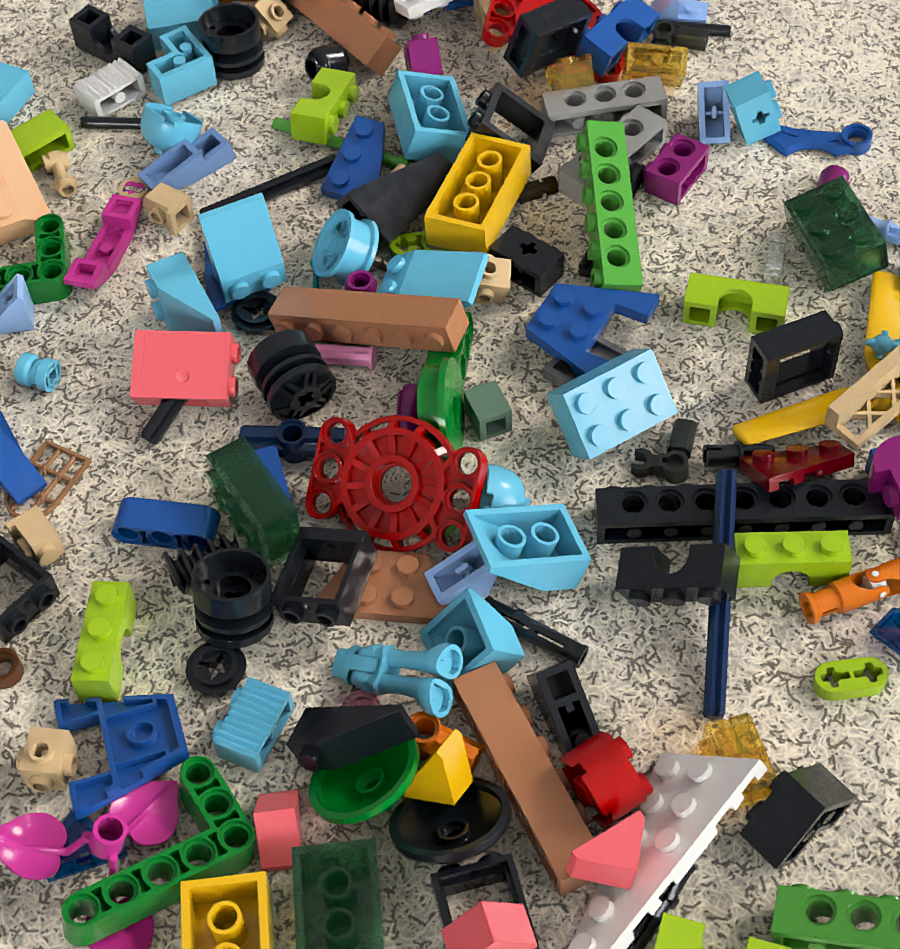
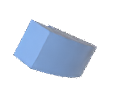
[137,127,237,190]

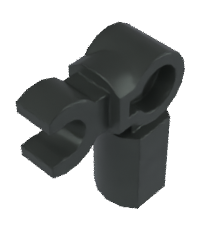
[647,20,709,64]
[631,418,697,484]

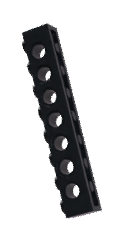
[594,477,896,544]

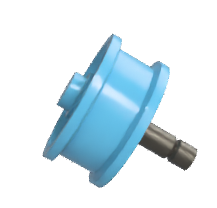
[313,209,390,286]

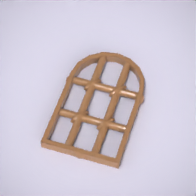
[4,440,92,518]

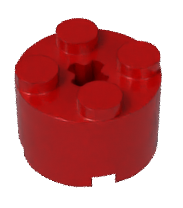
[559,731,653,828]

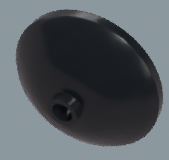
[389,778,512,864]

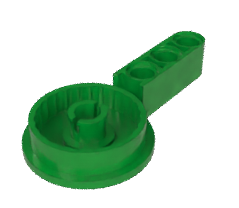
[417,312,473,461]

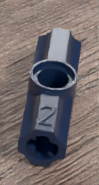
[239,419,346,464]

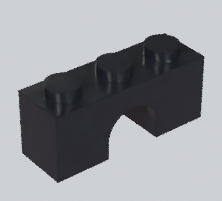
[68,4,157,75]
[615,543,741,607]

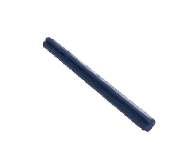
[703,468,737,720]

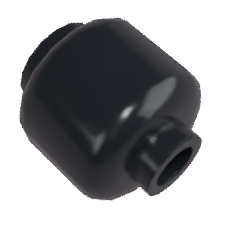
[305,44,349,80]

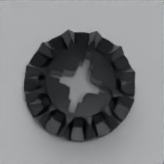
[231,292,277,336]
[185,642,247,698]

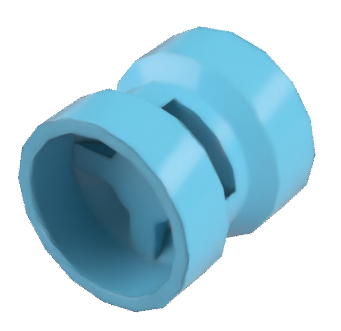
[14,352,62,392]

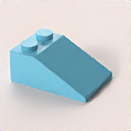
[198,192,287,303]
[377,250,489,308]
[144,252,223,332]
[463,504,592,591]

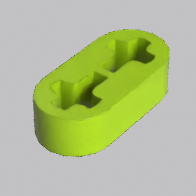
[812,657,889,701]

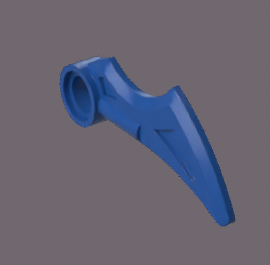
[763,123,873,157]

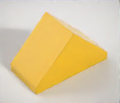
[403,728,473,805]

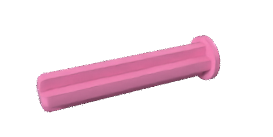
[314,343,377,371]

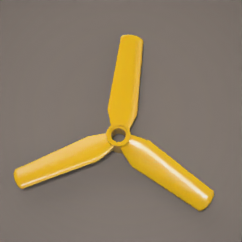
[732,271,900,445]

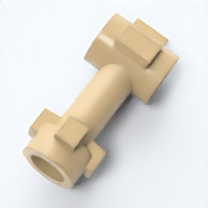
[41,150,78,197]

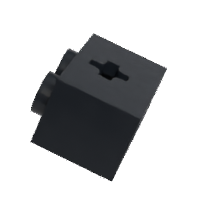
[489,225,564,297]

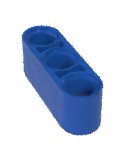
[111,497,221,551]

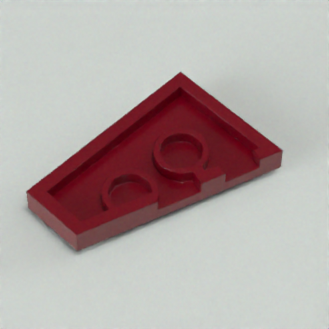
[739,440,855,493]

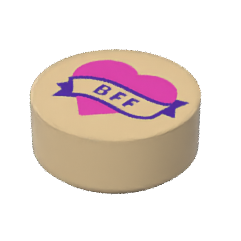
[118,177,150,202]

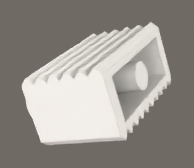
[74,57,147,117]

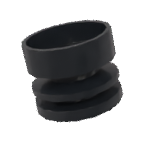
[198,3,265,80]
[247,329,336,421]
[191,548,274,649]

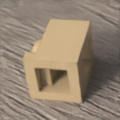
[143,182,195,236]
[5,505,66,567]

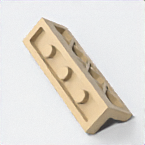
[825,345,900,451]

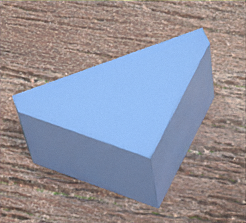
[697,80,731,144]
[0,273,34,334]
[424,540,497,605]

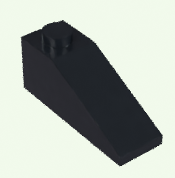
[526,659,600,756]
[286,704,420,771]

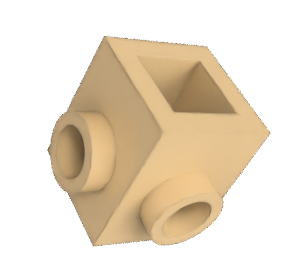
[250,0,294,42]
[475,254,511,304]
[16,727,78,793]

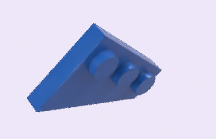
[320,115,386,200]

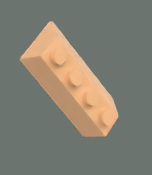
[0,120,51,246]

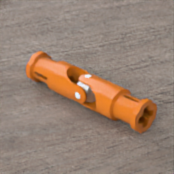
[798,557,900,624]

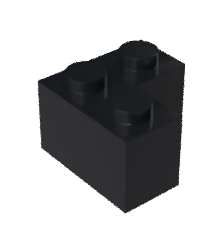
[739,763,857,869]

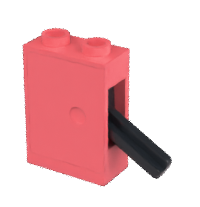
[130,330,241,445]

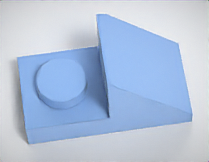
[650,0,708,23]

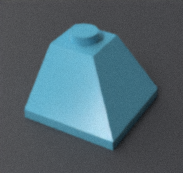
[419,587,525,693]

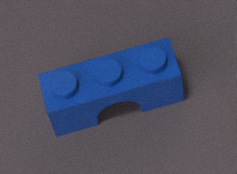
[574,0,660,77]

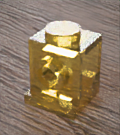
[545,53,595,91]

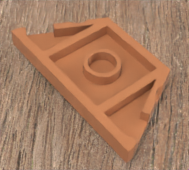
[316,550,449,625]

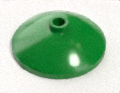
[308,738,420,825]

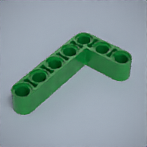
[0,214,73,305]
[61,756,255,947]

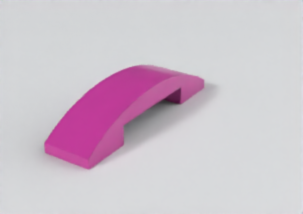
[63,194,143,289]

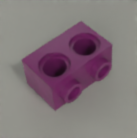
[403,33,443,75]
[643,133,710,206]

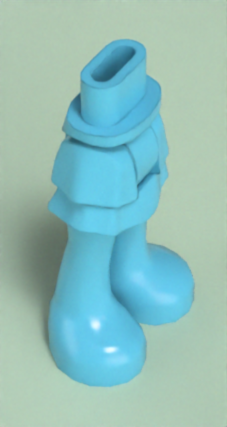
[332,643,463,718]

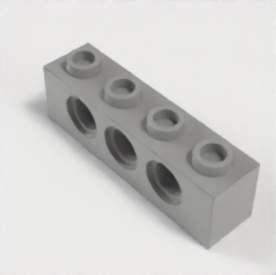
[541,75,668,138]
[558,105,667,208]

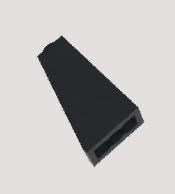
[335,152,453,251]

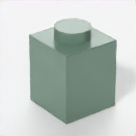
[464,380,512,442]

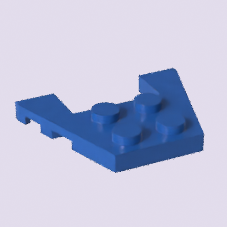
[526,283,660,377]
[53,694,190,820]

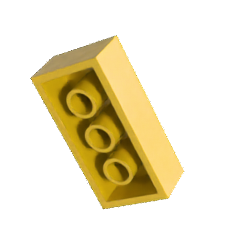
[424,132,531,254]
[180,871,275,949]

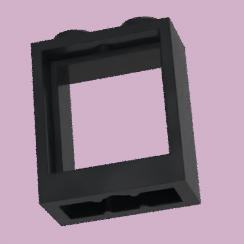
[503,0,593,78]
[465,82,556,174]
[744,310,843,404]
[270,526,378,627]
[0,535,60,644]
[430,853,540,949]

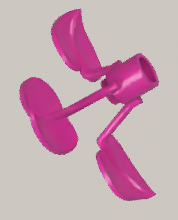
[0,780,179,949]

